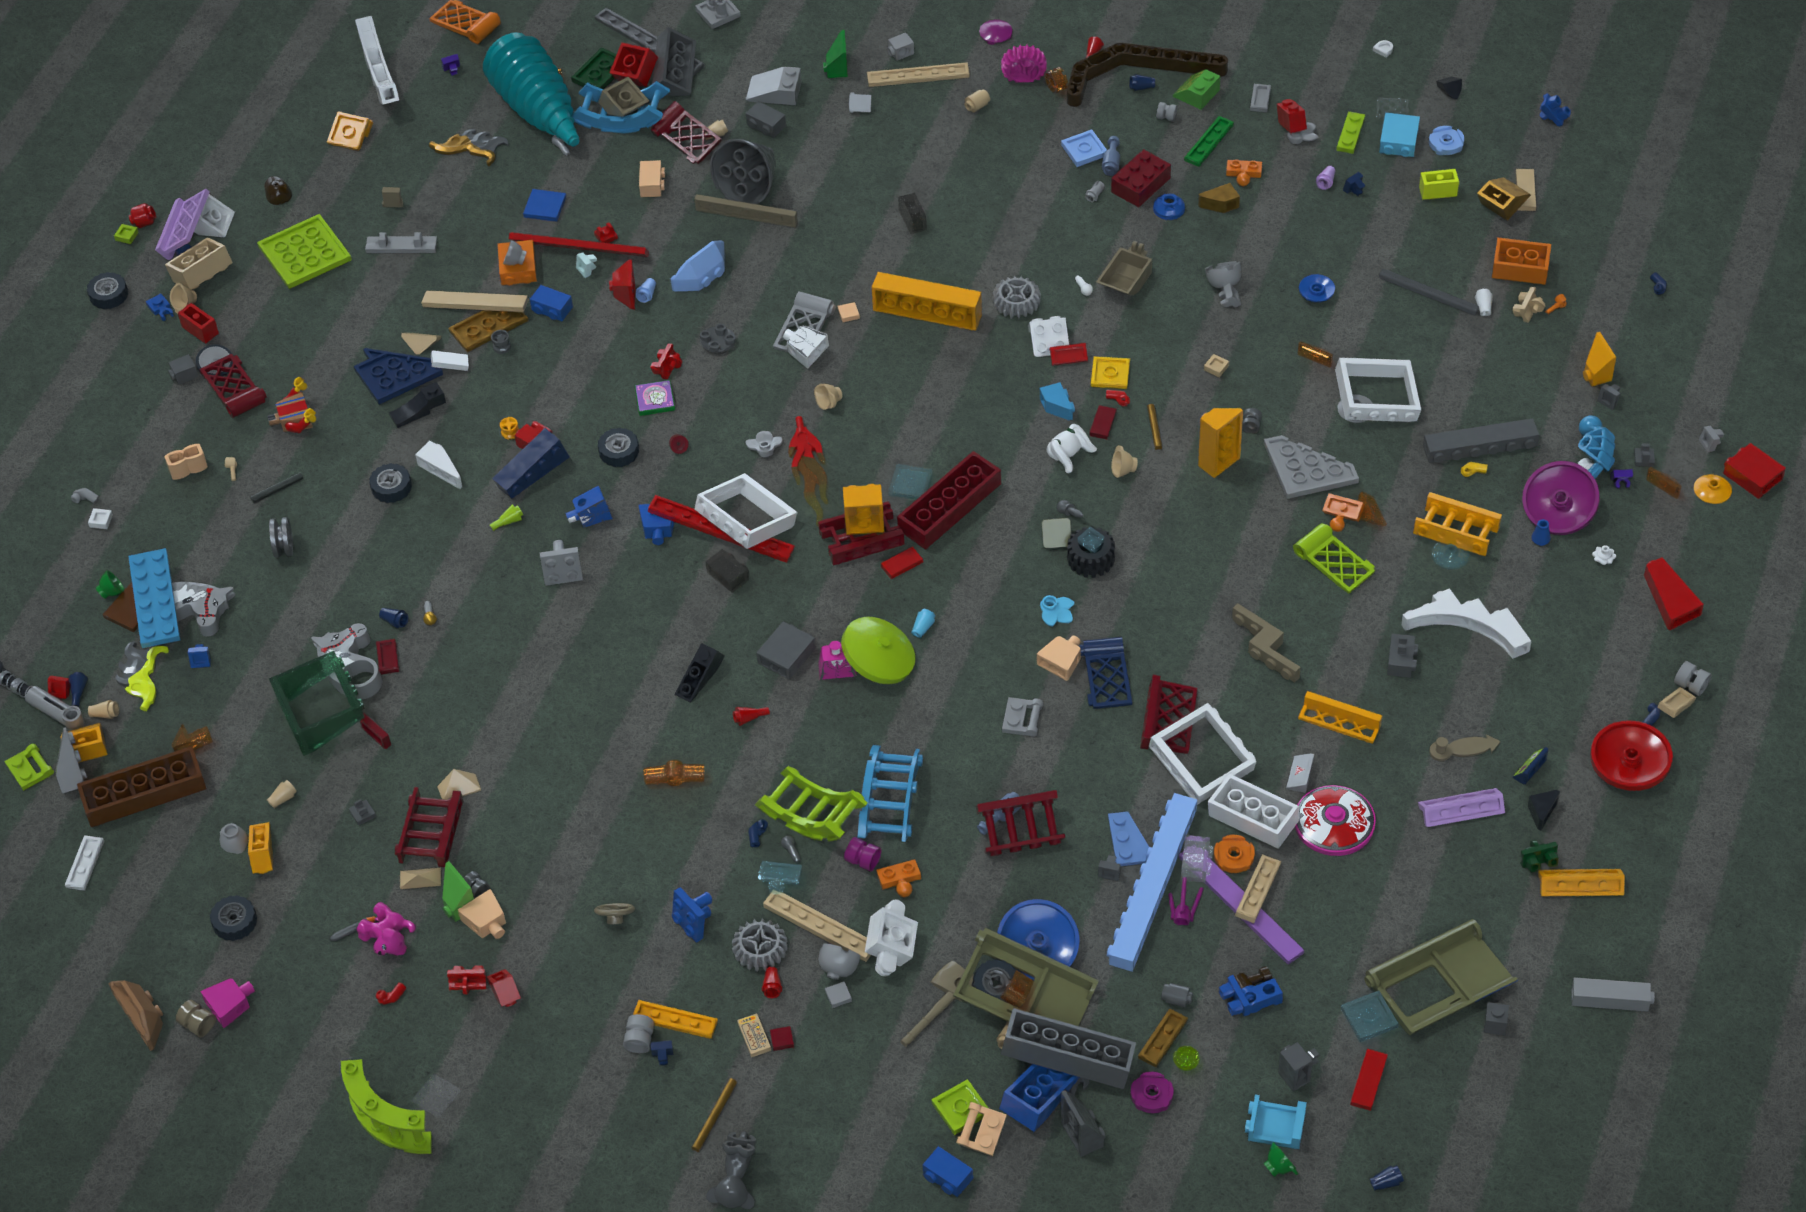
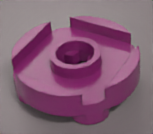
[1131,1072,1174,1113]

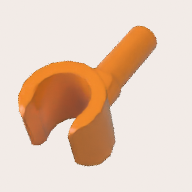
[1545,294,1567,314]

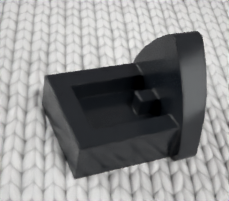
[1436,76,1462,99]

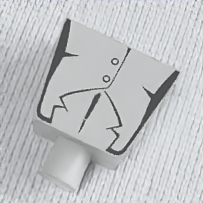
[783,326,829,368]

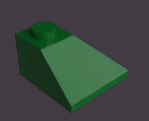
[823,30,848,78]

